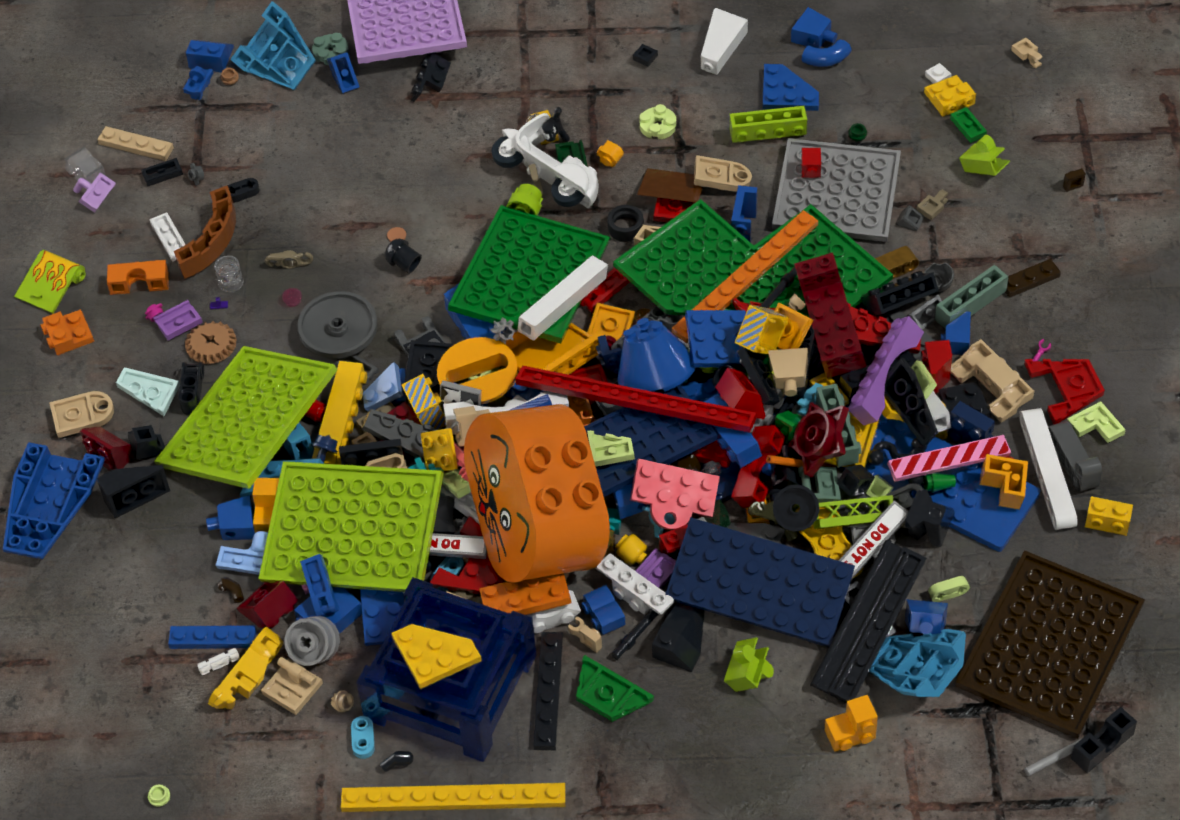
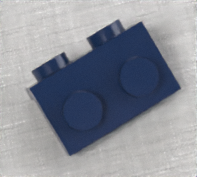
[596,335,622,379]

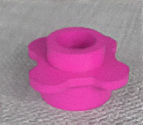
[145,303,163,322]

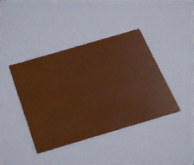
[637,168,703,202]

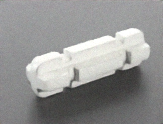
[198,648,240,675]

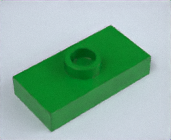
[950,107,987,143]

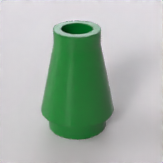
[923,473,956,493]

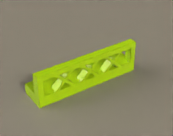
[813,495,893,529]

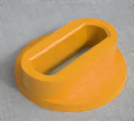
[437,337,518,404]

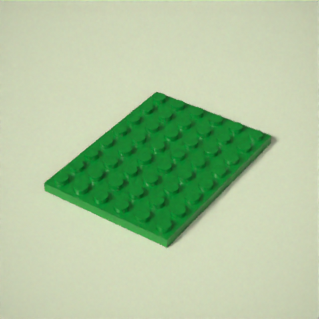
[448,205,610,344]

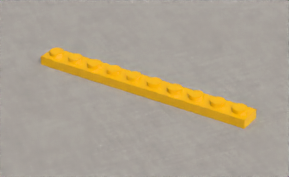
[341,783,566,812]

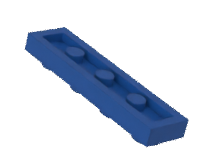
[168,625,257,649]

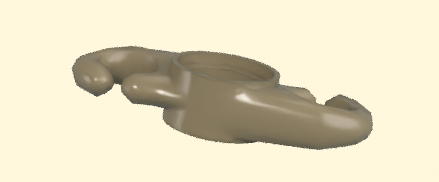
[265,250,314,269]

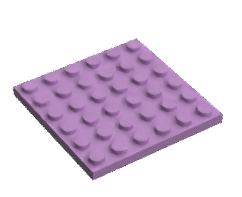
[347,0,467,64]

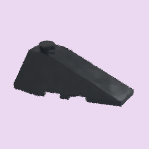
[884,358,938,447]
[652,602,705,672]

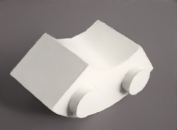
[519,590,581,633]

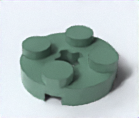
[312,33,349,65]

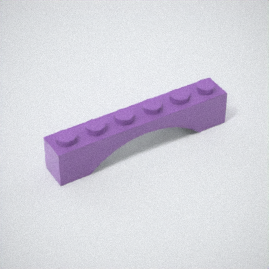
[848,316,924,425]

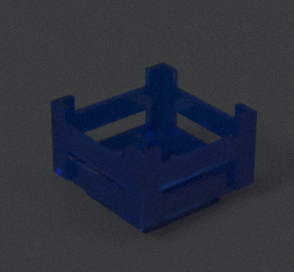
[356,577,536,762]

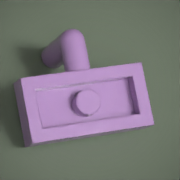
[73,172,116,213]

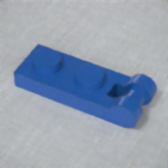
[300,554,339,617]

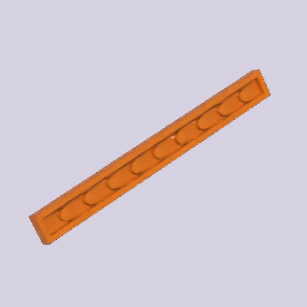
[672,210,818,344]

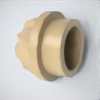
[331,690,354,712]

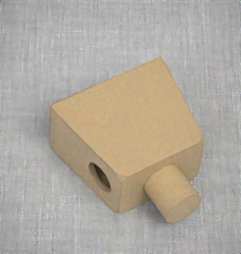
[768,348,808,396]

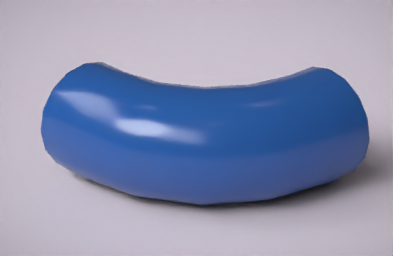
[801,40,852,67]

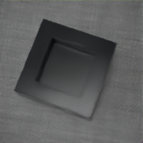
[633,44,658,67]

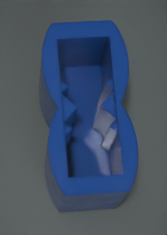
[581,585,626,635]

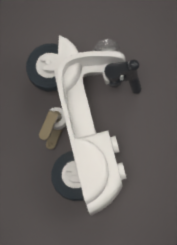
[492,107,599,209]

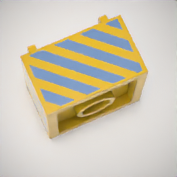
[735,305,789,354]
[402,374,446,429]

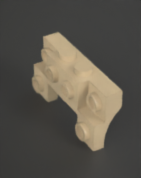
[950,339,1034,423]

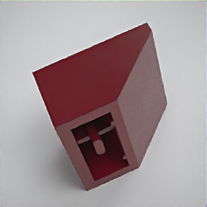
[80,427,134,470]

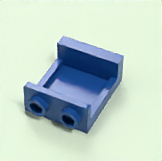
[731,185,757,243]

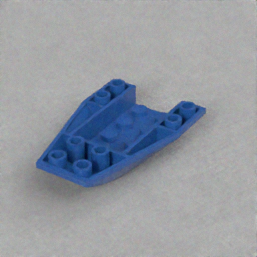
[3,442,105,559]

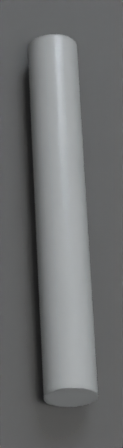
[1024,739,1081,776]

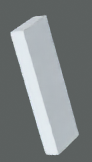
[149,212,186,262]

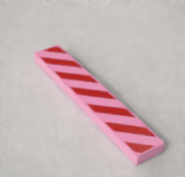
[887,435,1011,482]

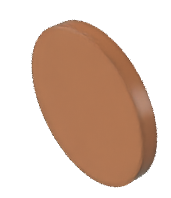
[387,227,406,242]

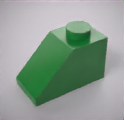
[775,411,802,446]

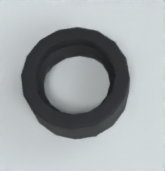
[607,204,644,242]

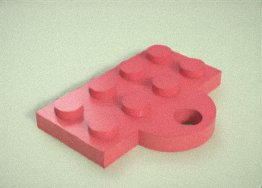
[630,459,720,530]

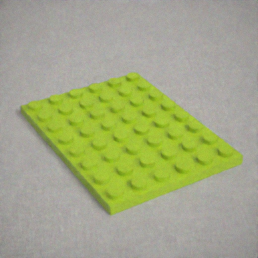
[154,346,337,489]
[259,461,444,593]

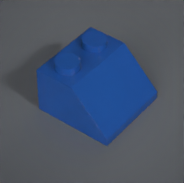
[186,40,234,72]

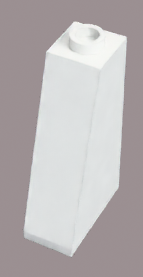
[701,8,748,75]

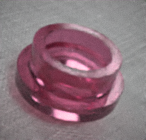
[282,288,302,307]

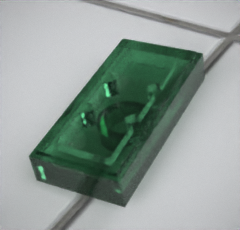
[713,499,731,528]

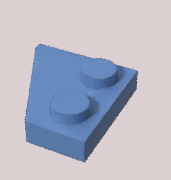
[363,362,403,412]

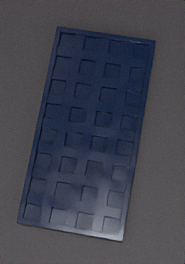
[584,385,718,497]
[665,517,855,647]

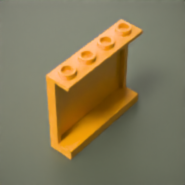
[500,323,603,375]

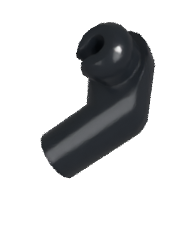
[380,751,414,772]

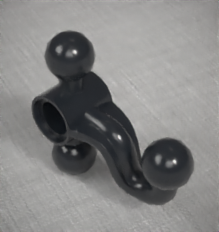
[868,437,927,486]

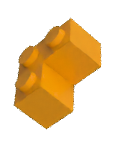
[980,454,1028,510]
[252,478,279,533]
[824,695,878,752]

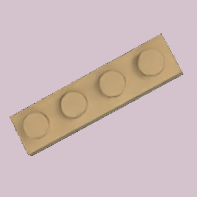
[98,126,174,161]

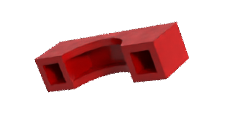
[731,425,785,508]

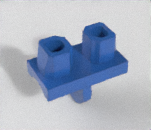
[183,66,213,100]

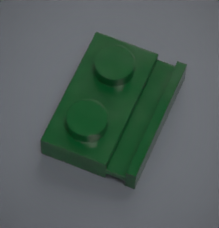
[555,140,588,167]

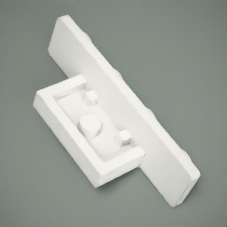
[597,554,674,615]

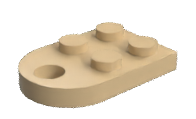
[694,155,752,191]
[50,391,114,438]

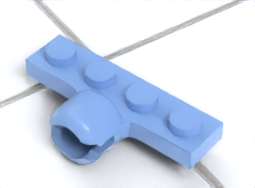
[216,531,268,575]

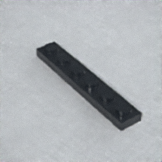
[533,632,563,751]

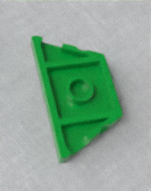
[576,655,654,722]

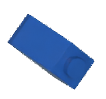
[327,52,359,93]
[941,311,971,355]

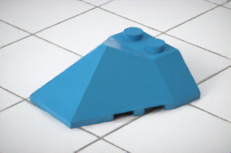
[230,1,316,90]
[869,629,966,697]

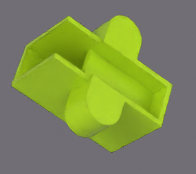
[959,135,1010,176]
[724,637,774,692]

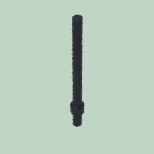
[736,266,797,337]
[612,610,659,660]

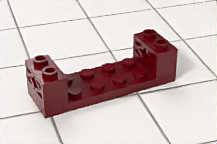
[794,252,866,378]

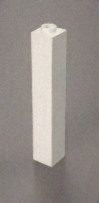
[518,255,608,341]

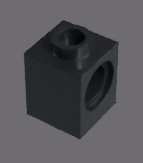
[837,465,875,496]

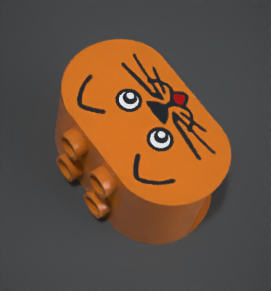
[464,404,610,583]

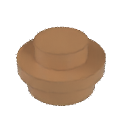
[220,68,239,85]

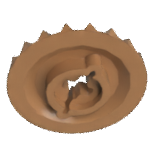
[185,321,237,364]

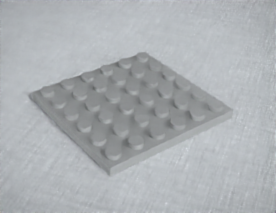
[772,138,901,242]

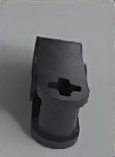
[178,362,204,415]

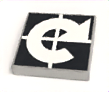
[440,380,482,413]

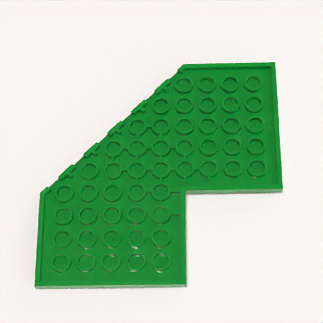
[613,199,893,318]

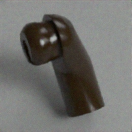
[217,577,244,603]

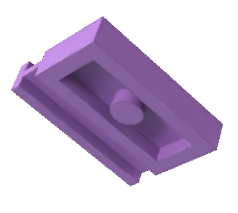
[153,300,202,340]
[635,548,676,589]

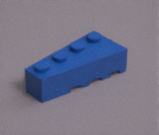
[444,284,506,341]

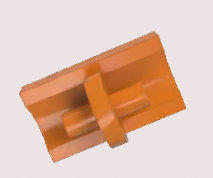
[567,395,595,426]

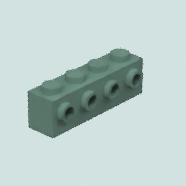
[935,265,1008,329]
[816,384,862,467]

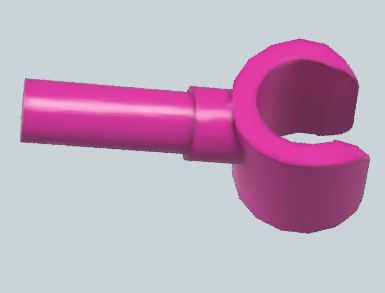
[1033,339,1052,361]

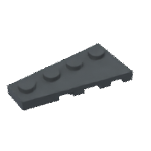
[361,409,438,463]

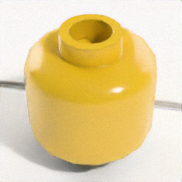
[615,534,647,565]

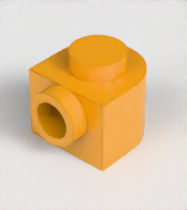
[597,140,624,167]

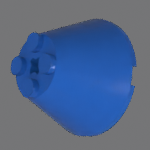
[617,318,696,392]

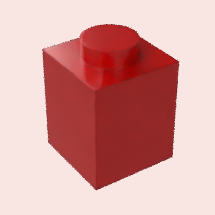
[801,148,821,178]

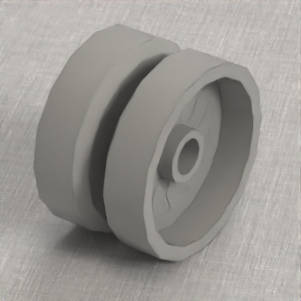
[284,616,340,666]

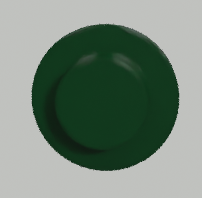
[848,123,867,141]

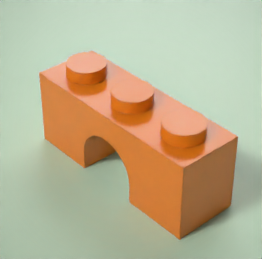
[107,260,169,295]

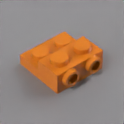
[40,309,94,355]

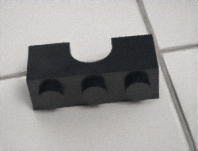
[1071,707,1137,773]

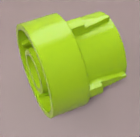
[506,184,543,216]

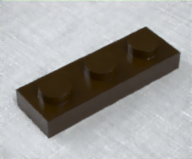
[1005,259,1061,298]

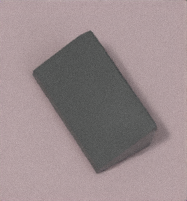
[906,295,942,329]

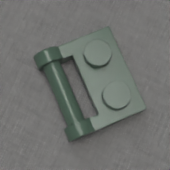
[798,466,841,503]

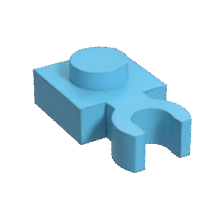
[797,383,823,416]

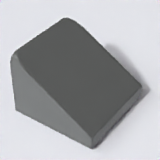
[896,205,924,231]

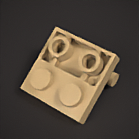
[261,657,323,715]

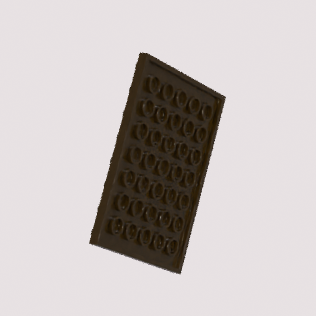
[955,550,1145,739]

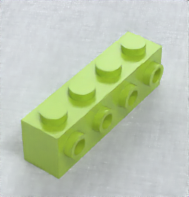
[730,106,807,143]

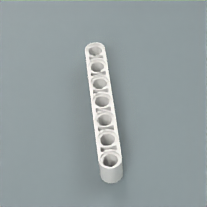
[1019,408,1077,530]

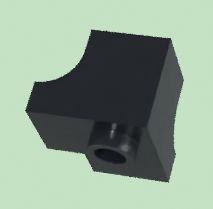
[128,425,165,459]

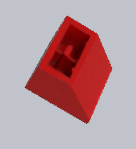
[921,340,952,394]
[715,368,766,420]

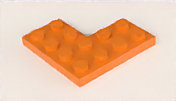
[479,573,572,624]

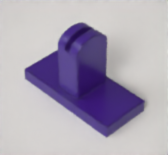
[210,297,228,310]

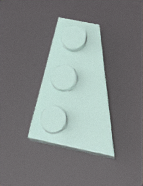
[116,367,180,416]

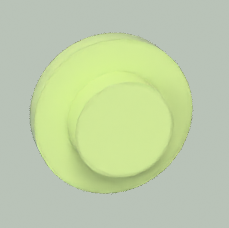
[148,785,170,807]

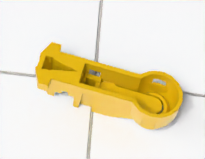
[208,627,283,709]

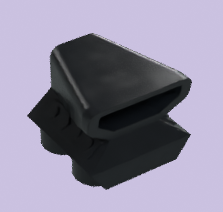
[905,489,954,547]

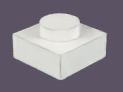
[925,63,951,84]

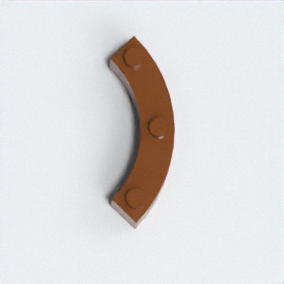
[174,186,236,279]

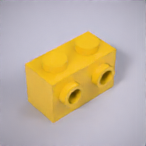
[1085,496,1133,536]

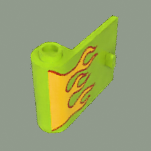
[14,250,86,314]

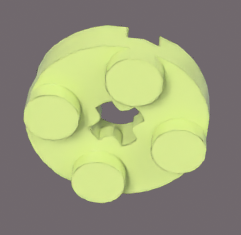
[640,104,676,139]

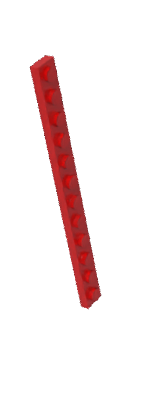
[515,365,756,433]

